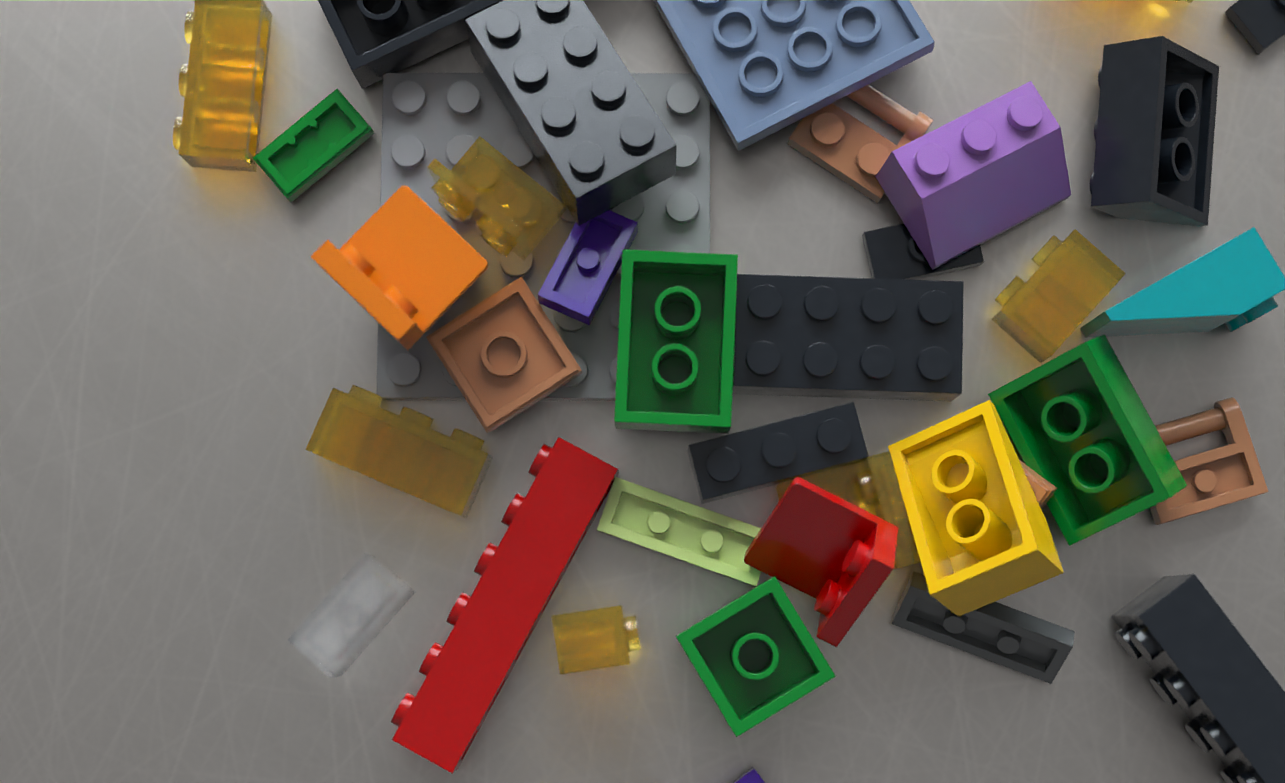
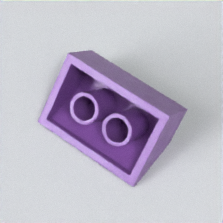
[875,81,1071,269]

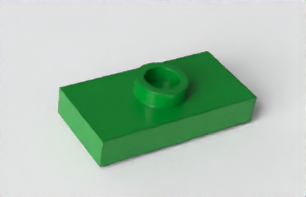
[253,89,375,203]

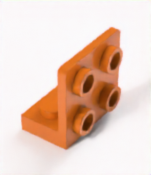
[310,185,488,350]

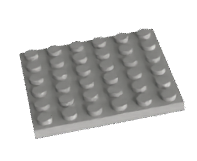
[376,73,710,401]

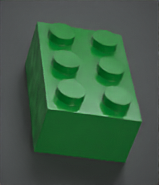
[614,249,738,434]
[988,334,1187,546]

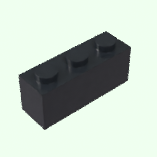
[687,402,869,504]

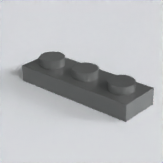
[892,571,1075,684]

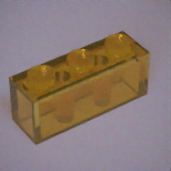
[173,0,272,172]
[305,385,493,519]

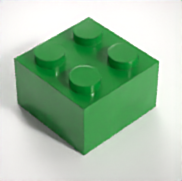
[676,576,836,737]

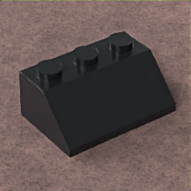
[1089,36,1219,226]

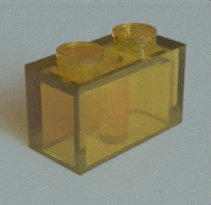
[991,229,1126,363]
[552,605,641,675]

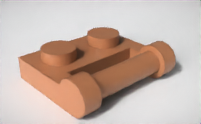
[787,84,934,204]
[1150,397,1269,525]

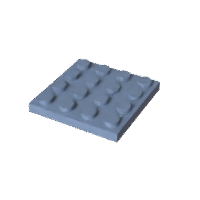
[653,0,935,151]

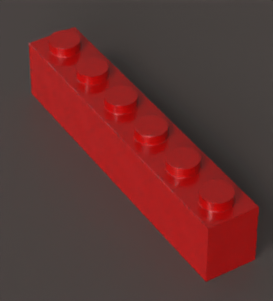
[391,437,619,773]

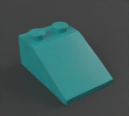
[1080,227,1285,338]

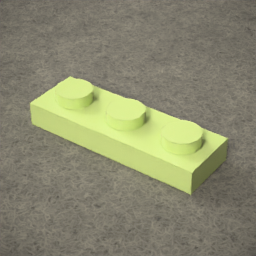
[597,477,761,587]

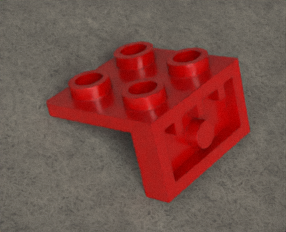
[744,477,899,647]

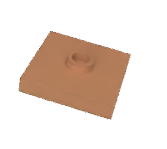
[426,277,583,433]

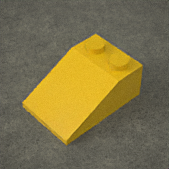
[888,400,1064,617]

